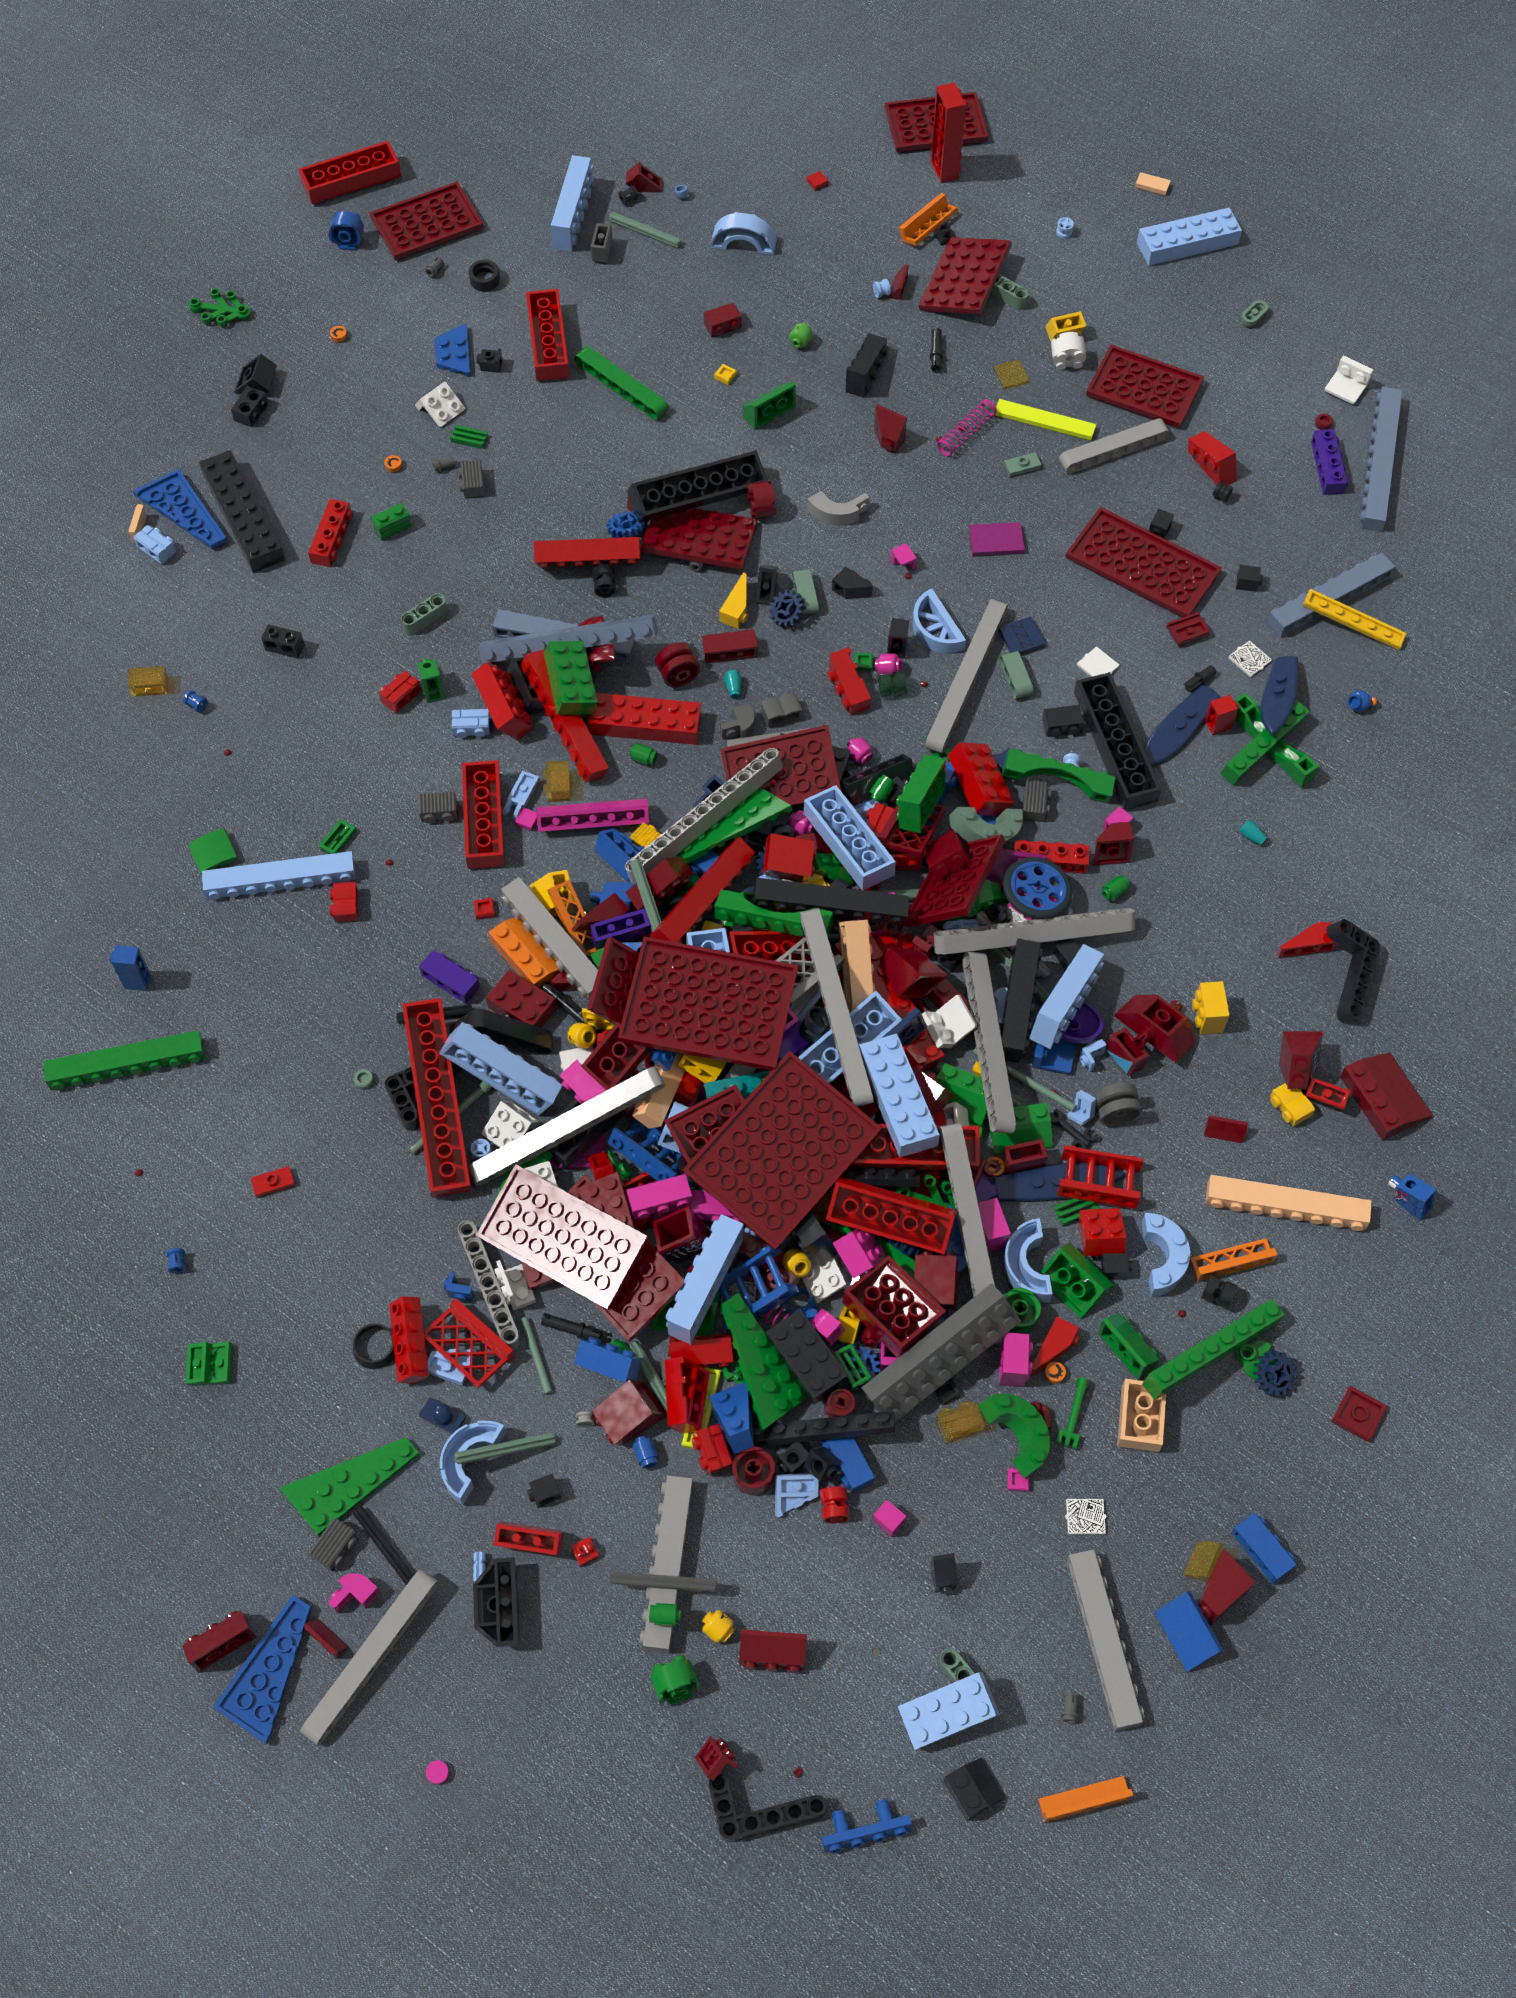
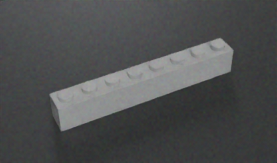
[501,877,598,1001]
[639,1475,693,1654]
[1067,1550,1145,1732]

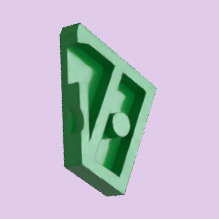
[812,853,853,885]

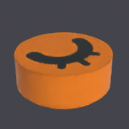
[330,326,347,342]
[384,455,402,472]
[987,1157,1005,1178]
[1044,1362,1066,1384]

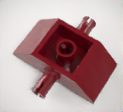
[1114,994,1196,1063]

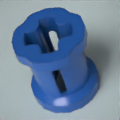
[183,690,208,713]
[166,1248,186,1274]

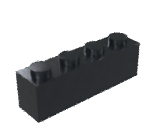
[840,754,914,805]

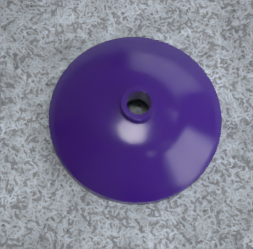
[1061,1001,1103,1043]

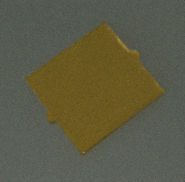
[993,359,1029,390]
[1183,1540,1223,1579]

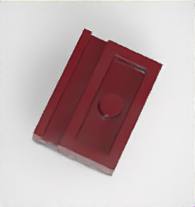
[1166,612,1211,646]

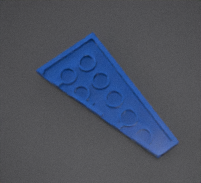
[133,469,228,549]
[213,1595,312,1745]

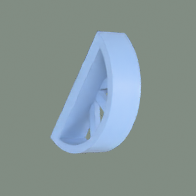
[913,589,966,653]

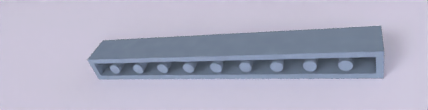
[1359,387,1402,532]
[478,614,658,664]

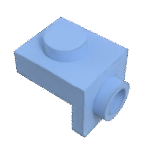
[1080,1039,1106,1072]
[1067,1090,1096,1125]

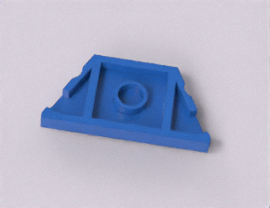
[435,324,471,377]

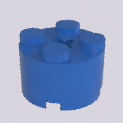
[328,211,364,250]

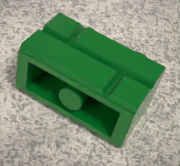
[371,503,412,540]

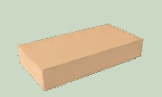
[1135,172,1171,195]
[128,504,147,543]

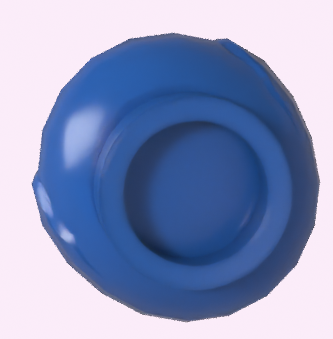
[1347,690,1377,712]

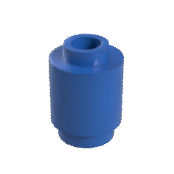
[632,1436,659,1469]

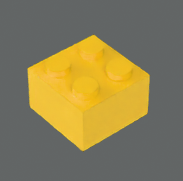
[1192,981,1229,1035]

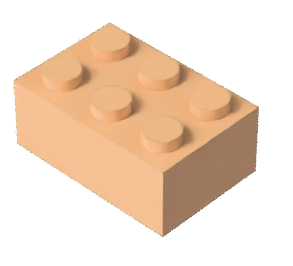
[1117,1379,1166,1452]

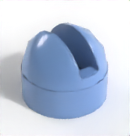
[675,185,688,199]

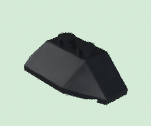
[473,1557,520,1647]

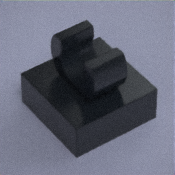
[934,223,955,246]

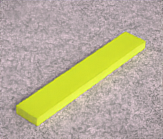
[995,399,1096,440]

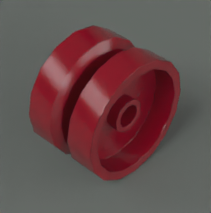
[655,642,700,687]

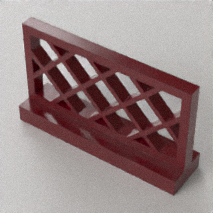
[879,804,947,857]

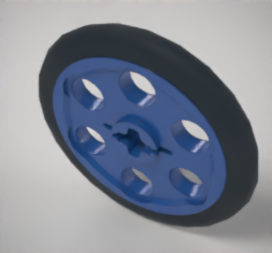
[1003,857,1072,919]

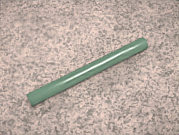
[520,1317,553,1395]

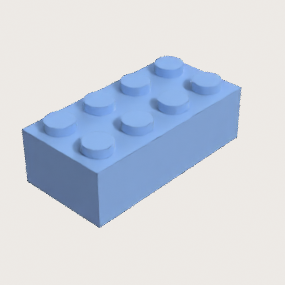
[898,1672,1000,1750]

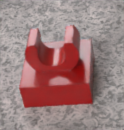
[571,1536,599,1567]

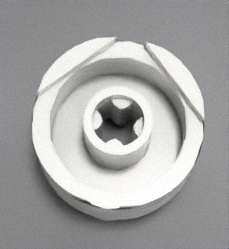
[1051,332,1086,370]

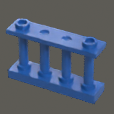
[608,1118,681,1181]
[718,1246,799,1331]

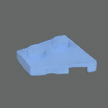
[427,1346,478,1386]
[775,1474,818,1517]

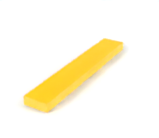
[1302,589,1407,650]

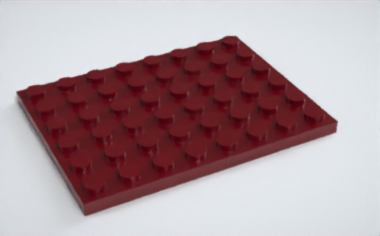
[618,937,798,1071]
[683,1051,882,1250]

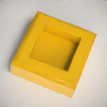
[714,364,737,385]

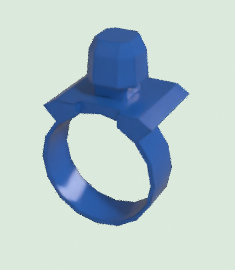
[783,1287,820,1321]

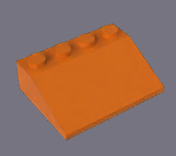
[488,917,561,988]

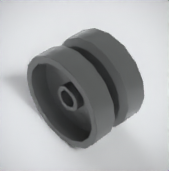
[1094,1083,1143,1126]

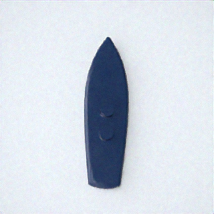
[1261,656,1298,736]
[1144,685,1220,767]
[992,1163,1125,1201]

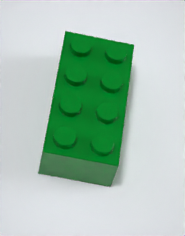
[544,641,597,715]
[896,755,946,833]

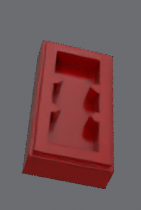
[251,1166,295,1198]

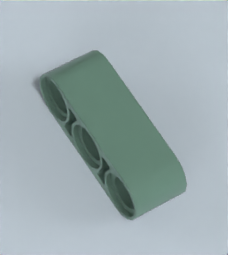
[990,274,1028,310]
[792,569,819,615]
[401,594,447,635]
[1000,651,1033,699]
[939,1648,975,1683]

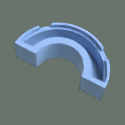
[710,212,777,255]
[1142,1213,1190,1297]
[1003,1218,1052,1303]
[440,1421,506,1505]

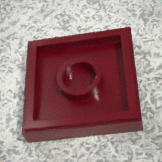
[1331,1386,1388,1443]

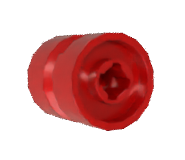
[820,1486,850,1523]

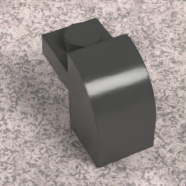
[720,703,754,740]

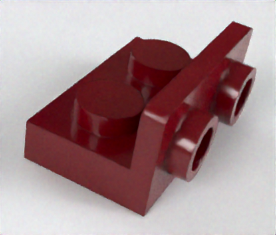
[695,1736,739,1781]

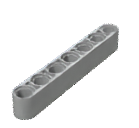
[1059,418,1170,474]
[458,1220,520,1350]

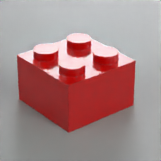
[1078,1208,1127,1256]

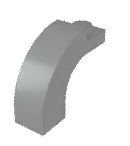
[807,491,869,526]

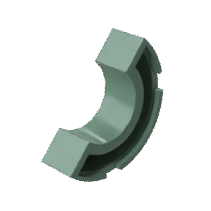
[948,807,1023,848]

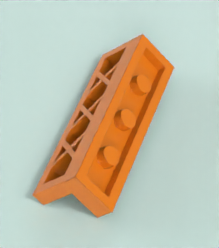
[899,193,958,246]
[547,880,600,956]
[1190,1238,1277,1282]
[1038,1776,1133,1823]

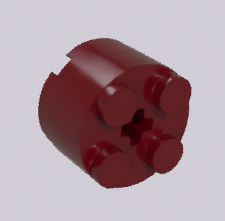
[747,480,776,518]
[732,1447,775,1495]

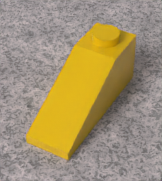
[719,573,748,629]

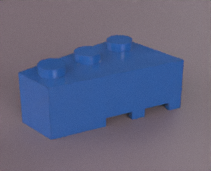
[594,828,645,882]
[709,1382,754,1454]

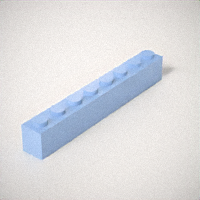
[202,851,356,900]

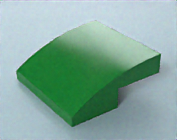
[188,828,238,874]
[185,1341,233,1385]

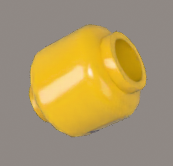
[568,1023,596,1049]
[782,1248,811,1278]
[702,1610,735,1643]

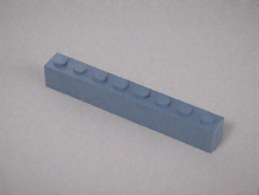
[1268,553,1395,638]
[492,609,636,664]

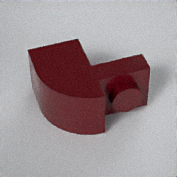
[912,923,945,959]

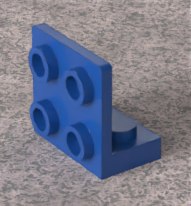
[1032,1039,1076,1074]

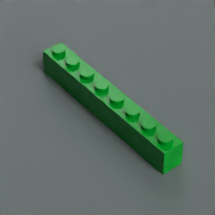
[43,1030,206,1090]
[1142,1299,1285,1400]

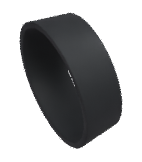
[353,1323,395,1369]

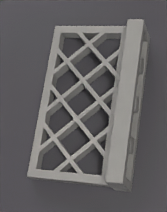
[776,937,844,1010]

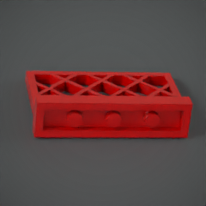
[424,1299,515,1389]

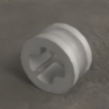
[576,1411,595,1427]

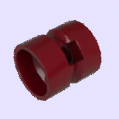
[824,1389,855,1418]

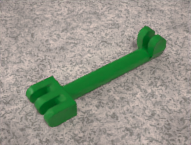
[1056,1377,1090,1450]

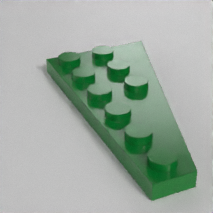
[676,787,793,863]
[721,1293,806,1431]
[280,1437,420,1537]

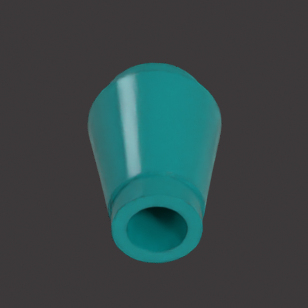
[724,670,742,698]
[1239,819,1267,846]

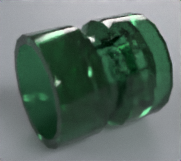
[878,670,907,697]

